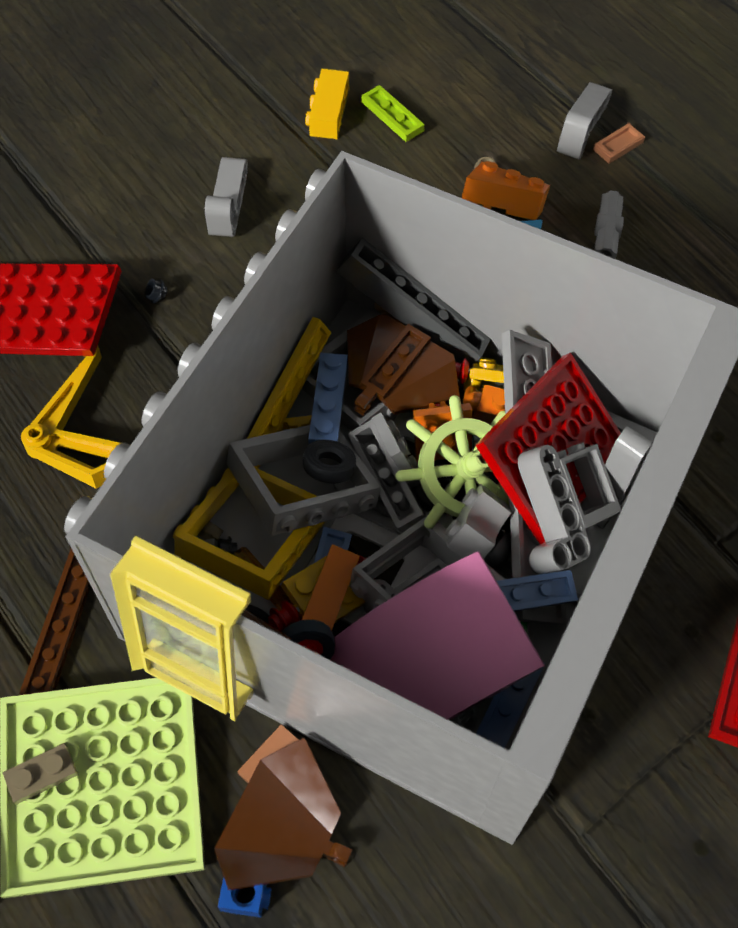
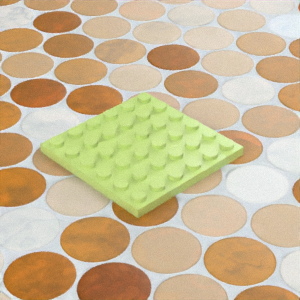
[0,678,205,898]

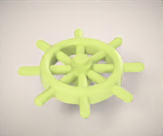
[395,395,509,529]

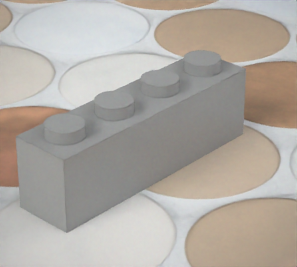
[348,420,427,533]

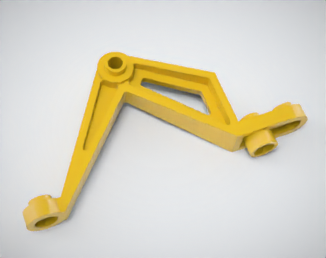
[21,346,120,489]

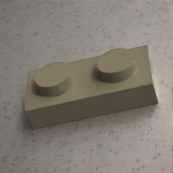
[2,743,78,805]

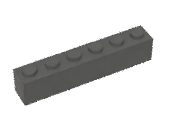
[336,238,490,367]

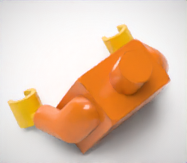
[462,375,505,425]

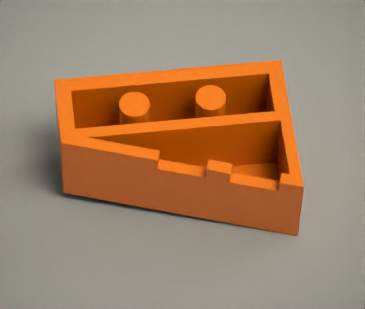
[461,161,550,220]

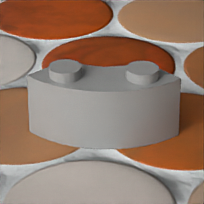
[445,484,512,559]

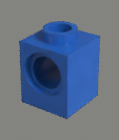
[218,877,271,918]

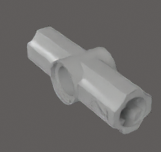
[594,190,624,259]

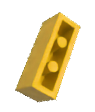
[305,69,349,139]

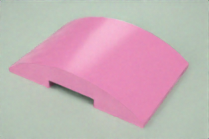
[330,551,545,720]

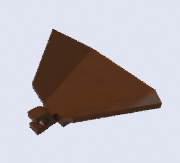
[347,314,460,416]
[214,737,352,891]

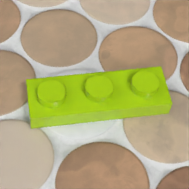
[362,85,424,142]

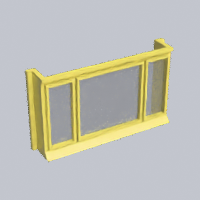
[110,536,253,721]

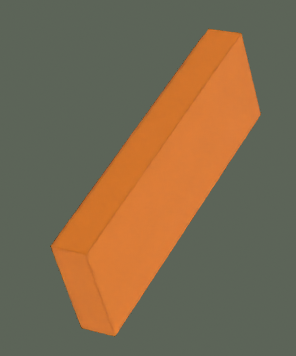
[301,544,360,631]

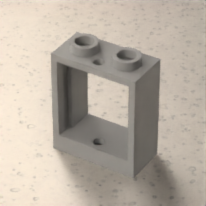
[557,442,621,529]

